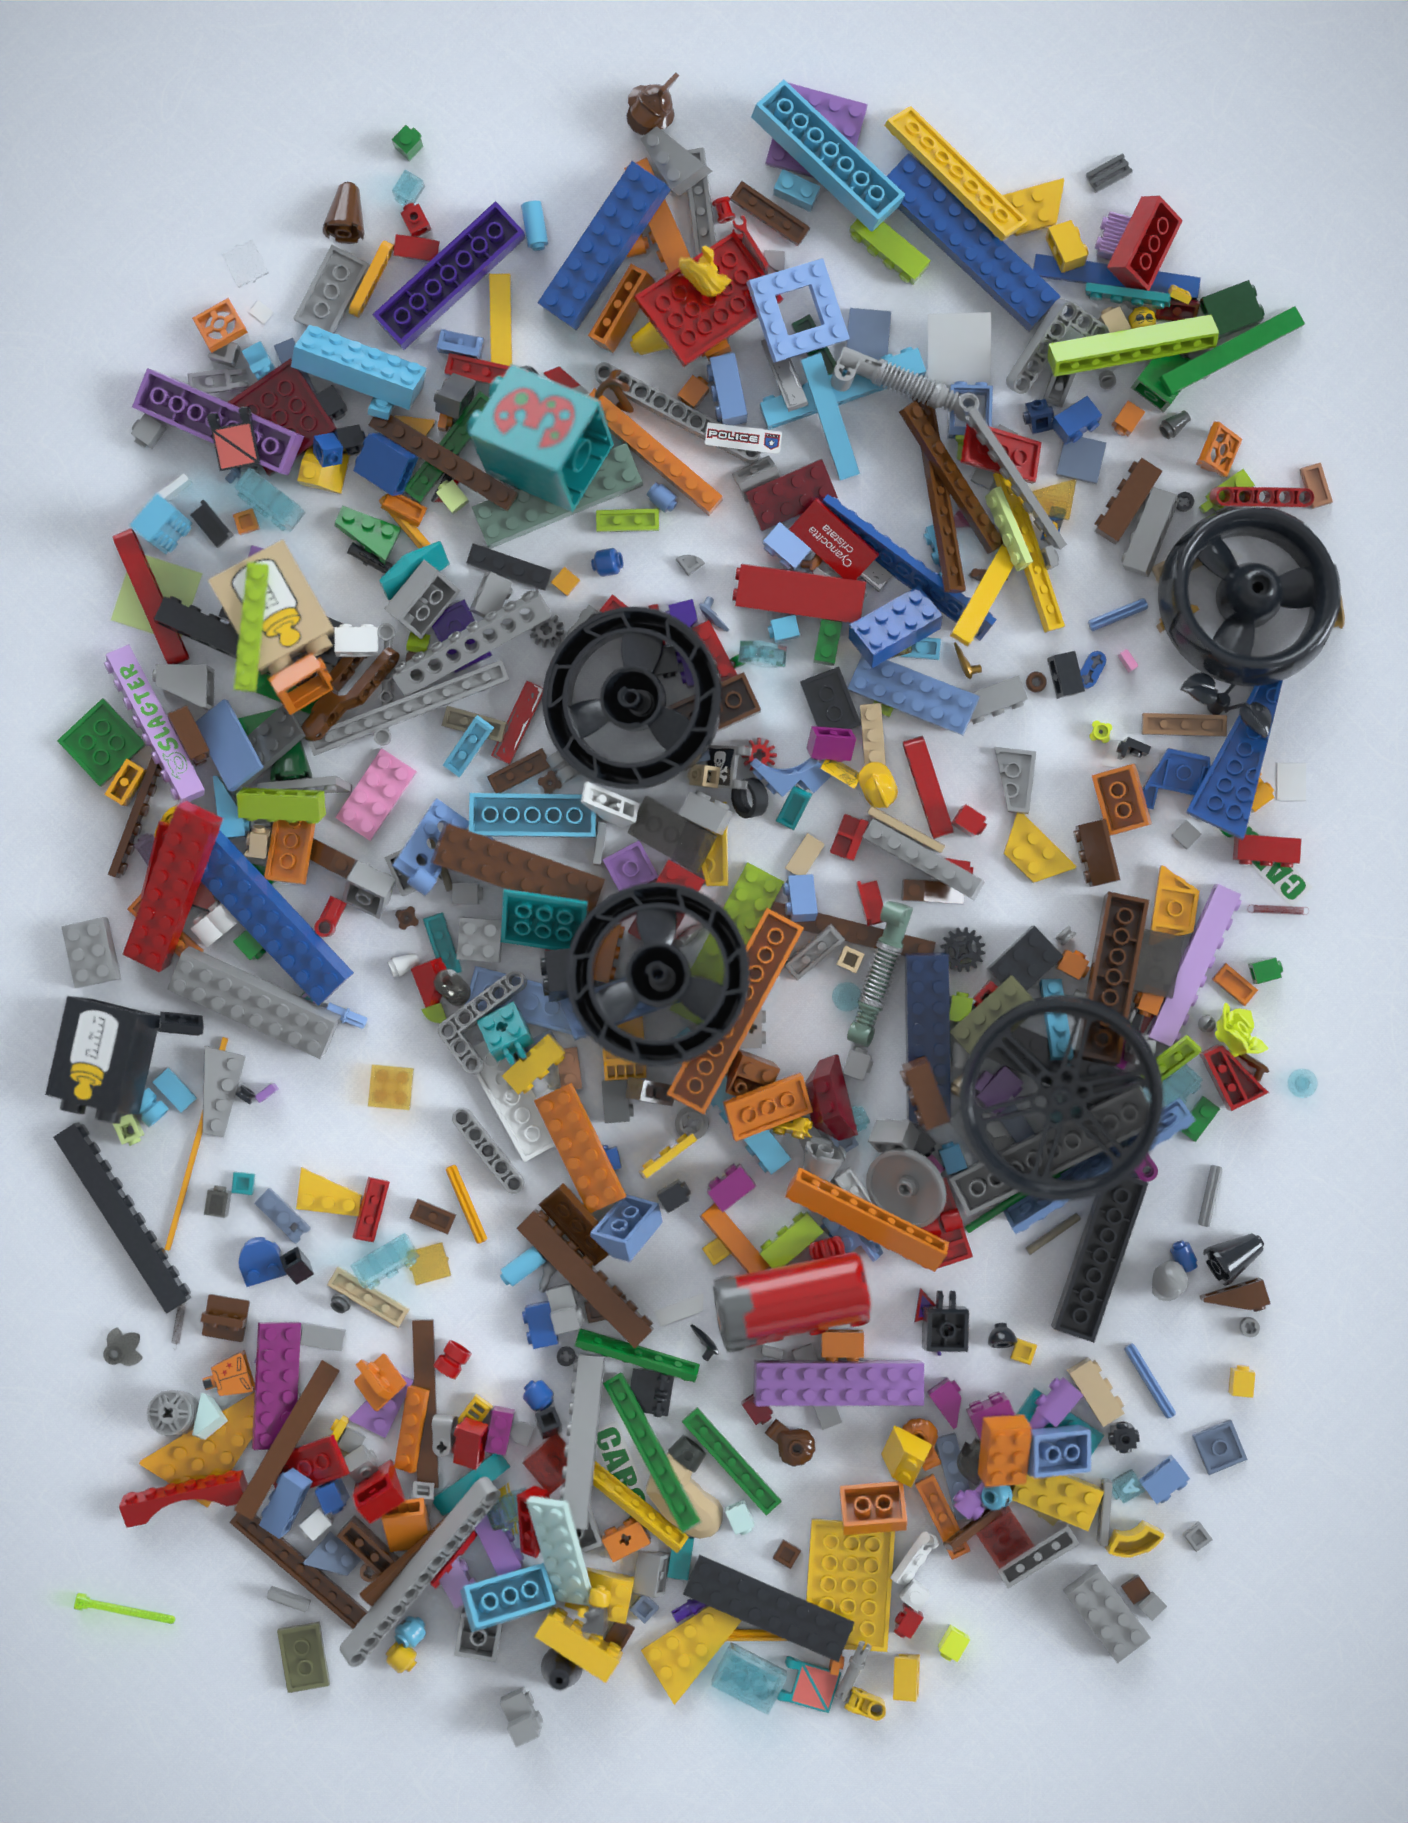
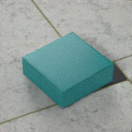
[231,1172,255,1195]

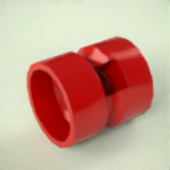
[433,1340,472,1380]

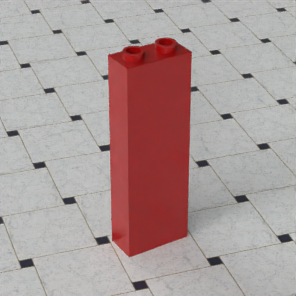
[732,564,867,623]

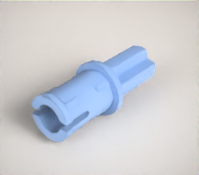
[327,1002,367,1029]

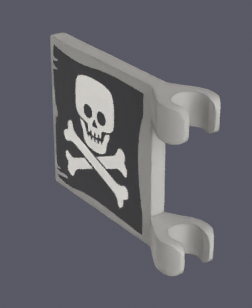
[706,745,752,790]

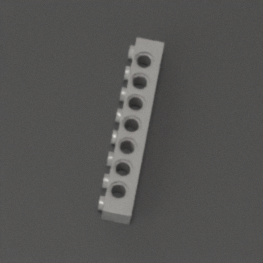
[392,589,551,697]

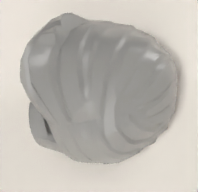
[1152,1261,1188,1301]

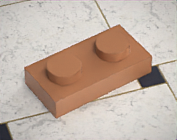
[558,1047,582,1089]

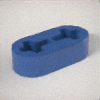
[1080,651,1106,689]

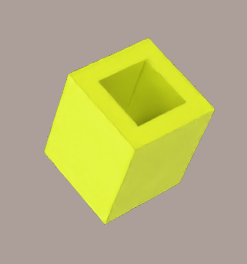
[938,1624,970,1662]

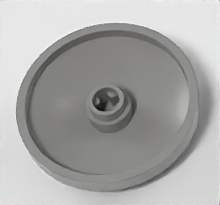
[866,1148,946,1228]

